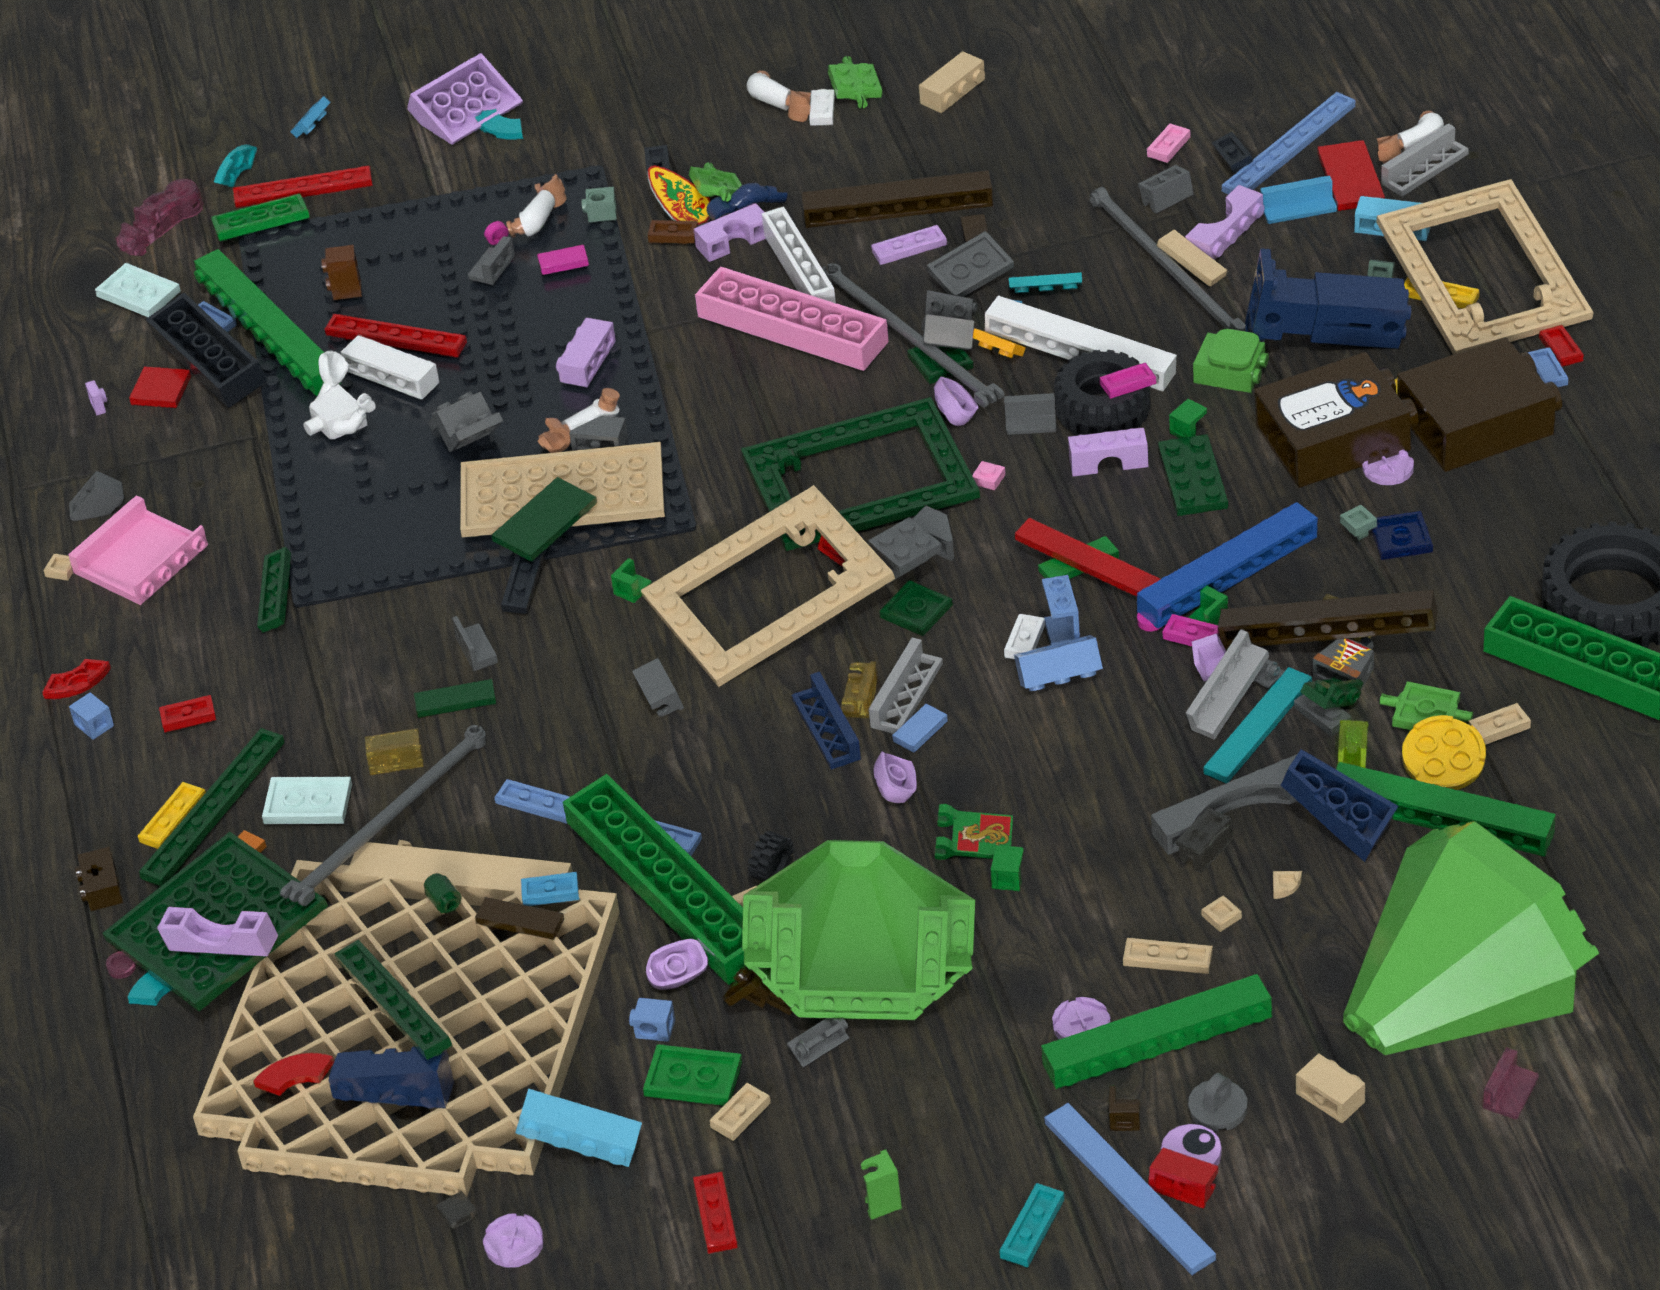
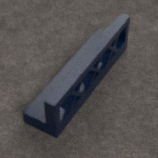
[792,672,861,770]

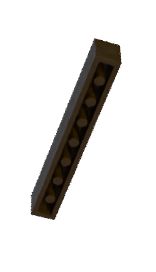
[802,170,993,228]
[1218,590,1438,649]

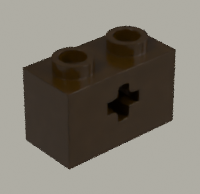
[75,846,123,911]

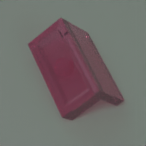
[1483,1047,1538,1119]

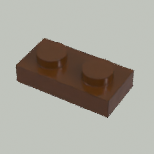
[648,220,698,244]

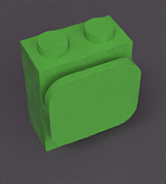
[1193,329,1269,393]

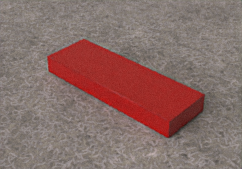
[693,1172,738,1254]

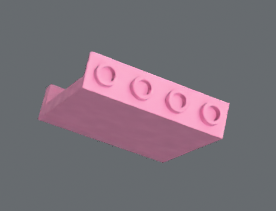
[68,495,208,605]

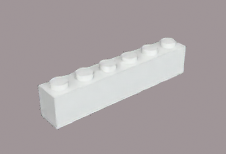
[762,207,836,303]

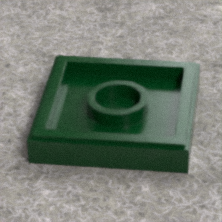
[907,346,974,385]
[879,580,953,636]

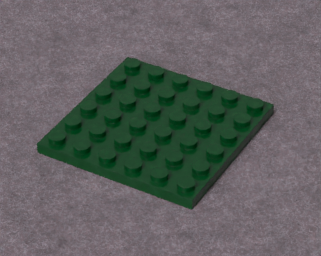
[102,832,328,1011]

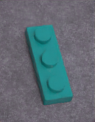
[1009,272,1082,293]
[1000,1183,1065,1267]

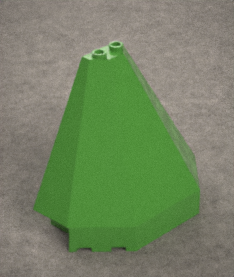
[1343,821,1599,1055]
[742,840,975,1020]

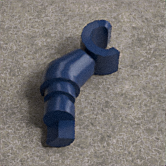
[706,183,787,221]

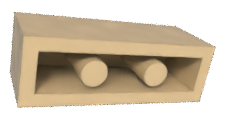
[919,51,985,113]

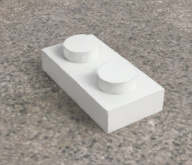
[809,89,835,125]
[1004,614,1045,659]

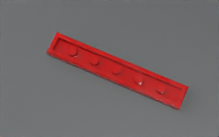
[233,166,373,208]
[324,314,467,357]
[1015,518,1161,597]

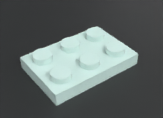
[95,263,181,317]
[262,777,352,824]

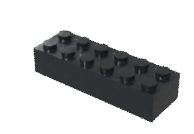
[145,293,268,409]

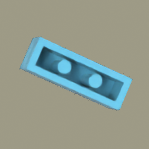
[1355,196,1430,241]

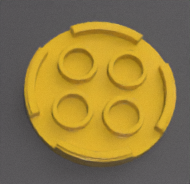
[1402,715,1486,790]

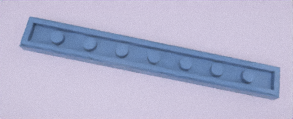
[1222,92,1355,195]
[494,779,702,856]
[1044,1103,1216,1275]

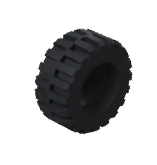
[1054,350,1151,436]

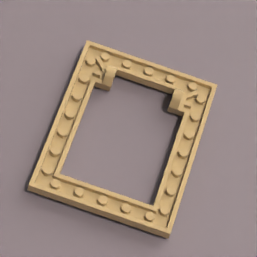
[1376,179,1593,355]
[641,485,895,687]

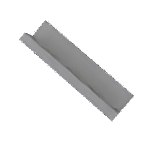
[1381,124,1469,196]
[1186,630,1269,740]
[869,638,943,734]

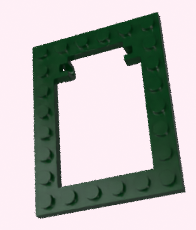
[741,397,980,551]

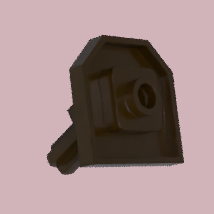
[722,966,793,1015]

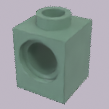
[582,187,617,222]

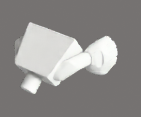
[303,351,375,439]

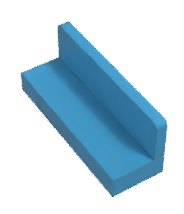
[1260,175,1337,224]

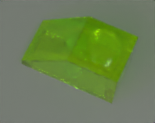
[1338,720,1369,768]

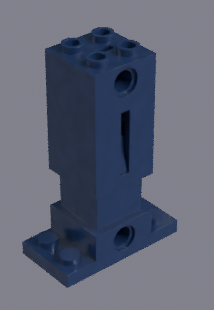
[1244,248,1411,349]

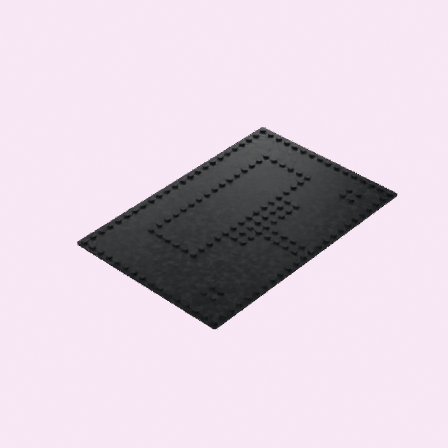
[238,165,697,608]

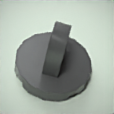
[1188,1073,1247,1132]

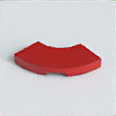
[42,659,111,699]
[253,1053,334,1096]

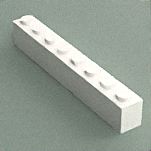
[985,296,1177,391]

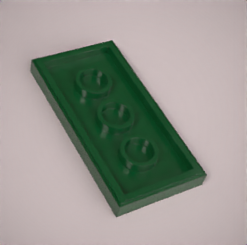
[492,477,597,562]

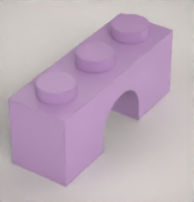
[694,203,766,262]
[1068,428,1148,476]

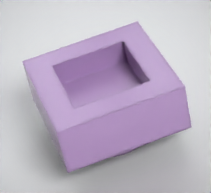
[85,380,107,415]

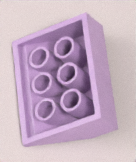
[407,53,523,144]

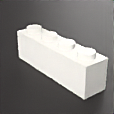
[341,335,439,400]

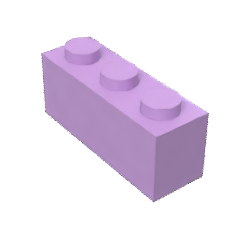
[556,318,616,387]

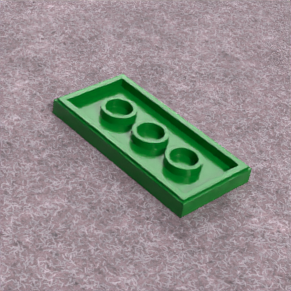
[211,194,310,241]

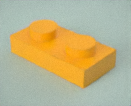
[973,328,1026,358]

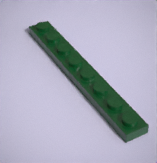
[139,728,285,886]
[334,939,453,1060]

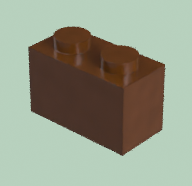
[321,245,362,300]

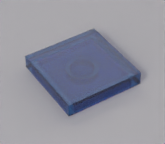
[1371,511,1433,560]

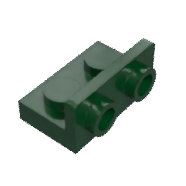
[1300,678,1364,709]

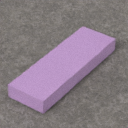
[871,225,947,265]

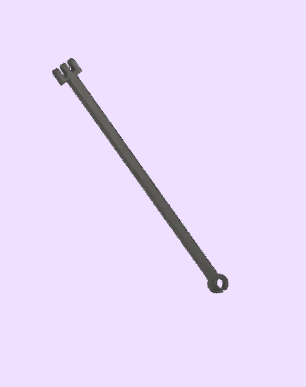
[1089,187,1246,331]
[822,263,1005,408]
[280,725,486,906]

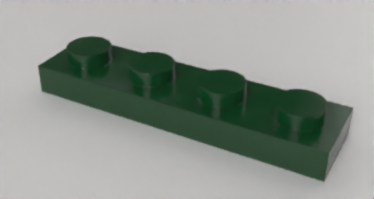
[257,547,291,633]

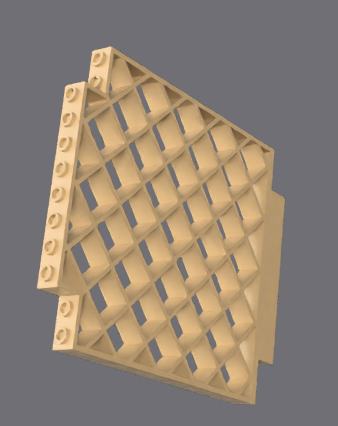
[193,842,620,1196]

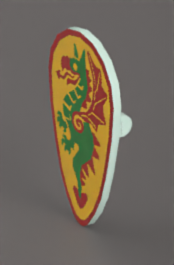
[647,166,711,227]

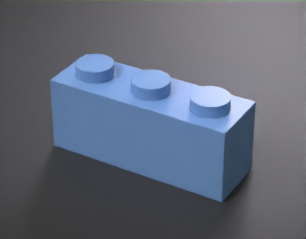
[1014,635,1103,691]

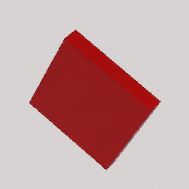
[129,367,191,408]

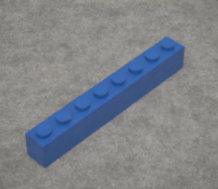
[1137,502,1318,629]

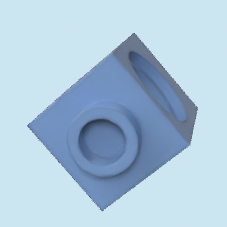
[69,693,114,740]
[629,998,675,1042]

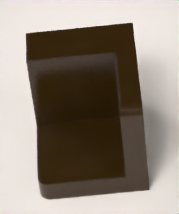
[1109,1085,1140,1131]

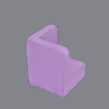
[1192,634,1226,681]

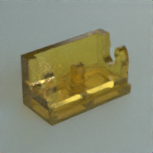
[841,661,878,718]
[365,728,424,775]

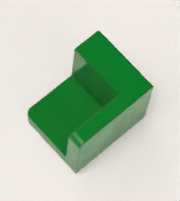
[1169,399,1207,438]
[611,558,652,603]
[1188,585,1228,625]
[991,845,1024,891]

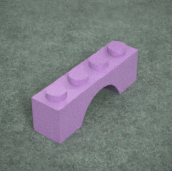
[1186,185,1264,260]
[157,907,278,956]

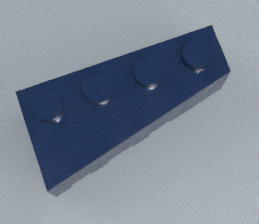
[1281,749,1398,862]
[328,1046,454,1109]

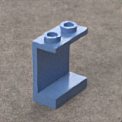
[1042,575,1080,645]

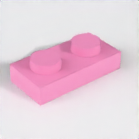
[1147,124,1190,163]

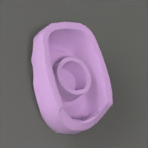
[934,377,978,426]
[874,752,917,803]
[646,939,708,990]

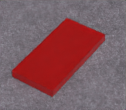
[1317,140,1385,211]

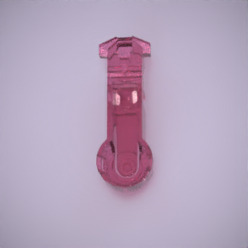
[116,179,204,256]

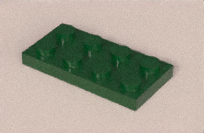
[1158,434,1228,516]

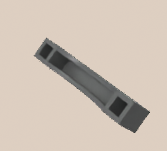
[1151,755,1297,855]

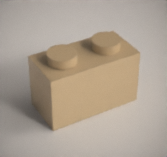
[1296,1054,1365,1123]

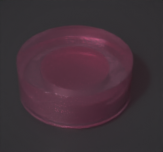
[106,951,136,979]

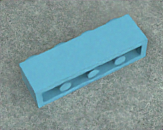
[515,1089,642,1167]

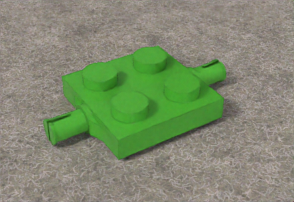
[828,56,882,108]
[689,162,742,202]
[1380,682,1473,730]

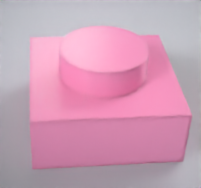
[972,461,1005,490]

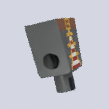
[1313,637,1374,691]

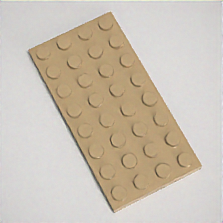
[461,442,665,537]

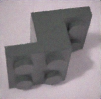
[428,392,503,452]
[867,517,942,584]

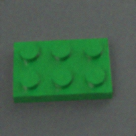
[643,1044,742,1106]

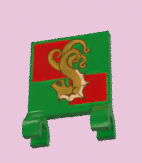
[935,804,1013,860]

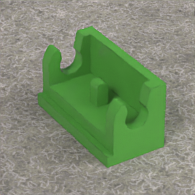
[861,1149,902,1220]

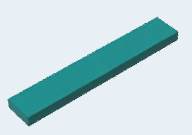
[1204,667,1312,783]

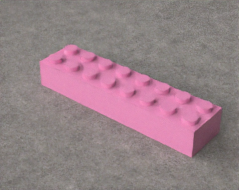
[695,267,889,371]

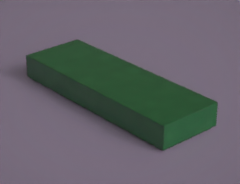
[414,679,496,718]

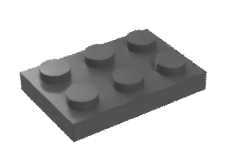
[927,231,1014,297]

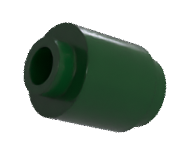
[424,873,462,913]

